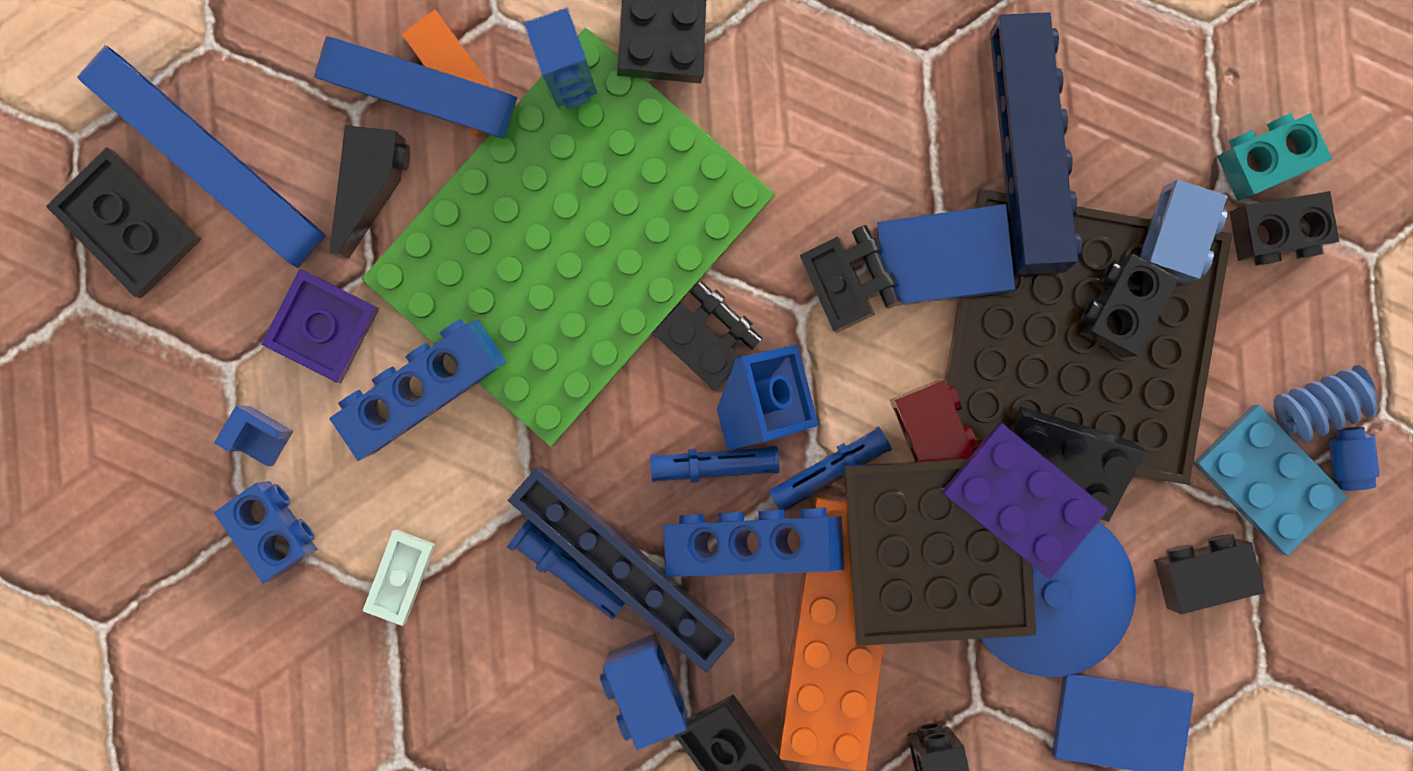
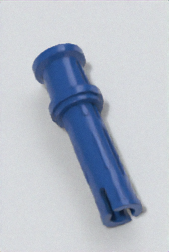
[507,519,625,620]

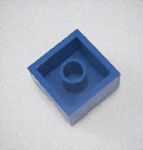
[599,633,688,751]

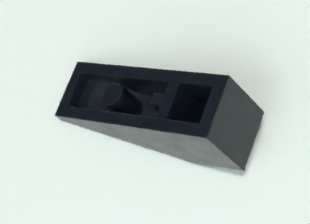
[329,125,410,259]

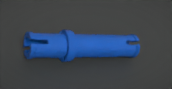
[769,426,892,512]
[650,446,779,483]

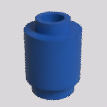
[1328,427,1380,491]

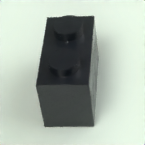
[1154,534,1265,614]

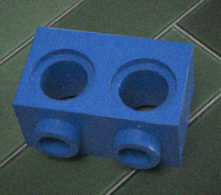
[213,481,318,583]

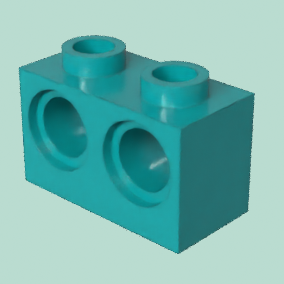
[1217,113,1332,201]

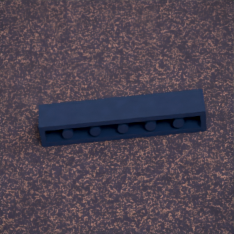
[990,12,1082,275]
[507,466,735,673]

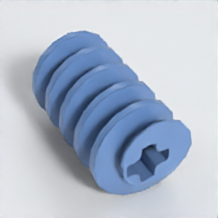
[1274,364,1378,442]

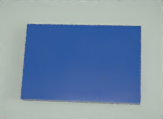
[877,204,1016,306]
[1052,673,1194,771]

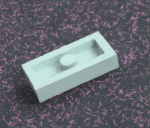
[363,529,436,626]

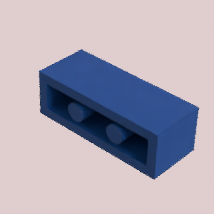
[524,7,597,109]

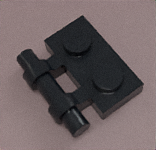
[800,225,902,333]
[653,281,763,391]

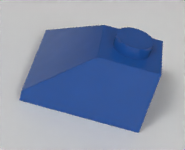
[717,344,819,450]

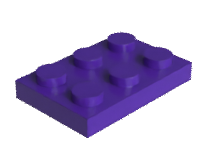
[942,422,1108,580]

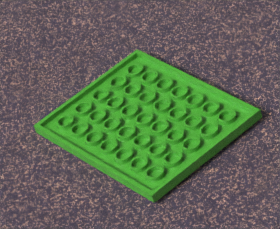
[361,27,775,447]

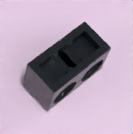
[1229,191,1339,266]
[1080,254,1179,358]
[907,723,969,771]

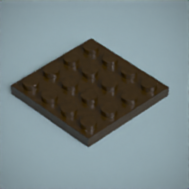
[844,458,1036,646]

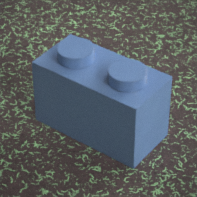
[1140,179,1228,283]

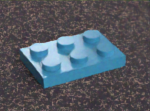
[1193,405,1348,556]

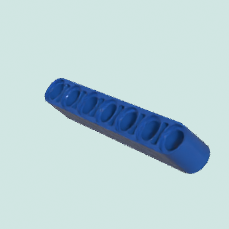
[77,45,326,268]

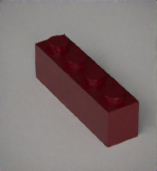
[890,380,978,462]

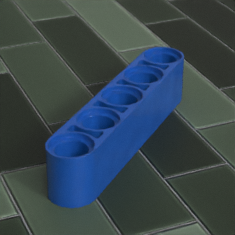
[314,36,517,139]

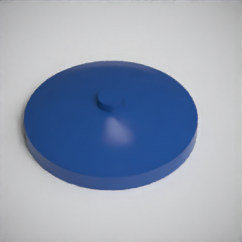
[979,522,1136,677]

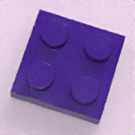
[261,269,379,383]

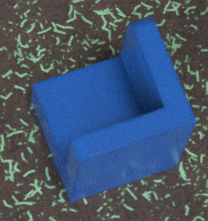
[214,406,293,466]

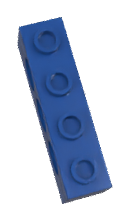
[329,319,507,461]
[663,508,845,577]

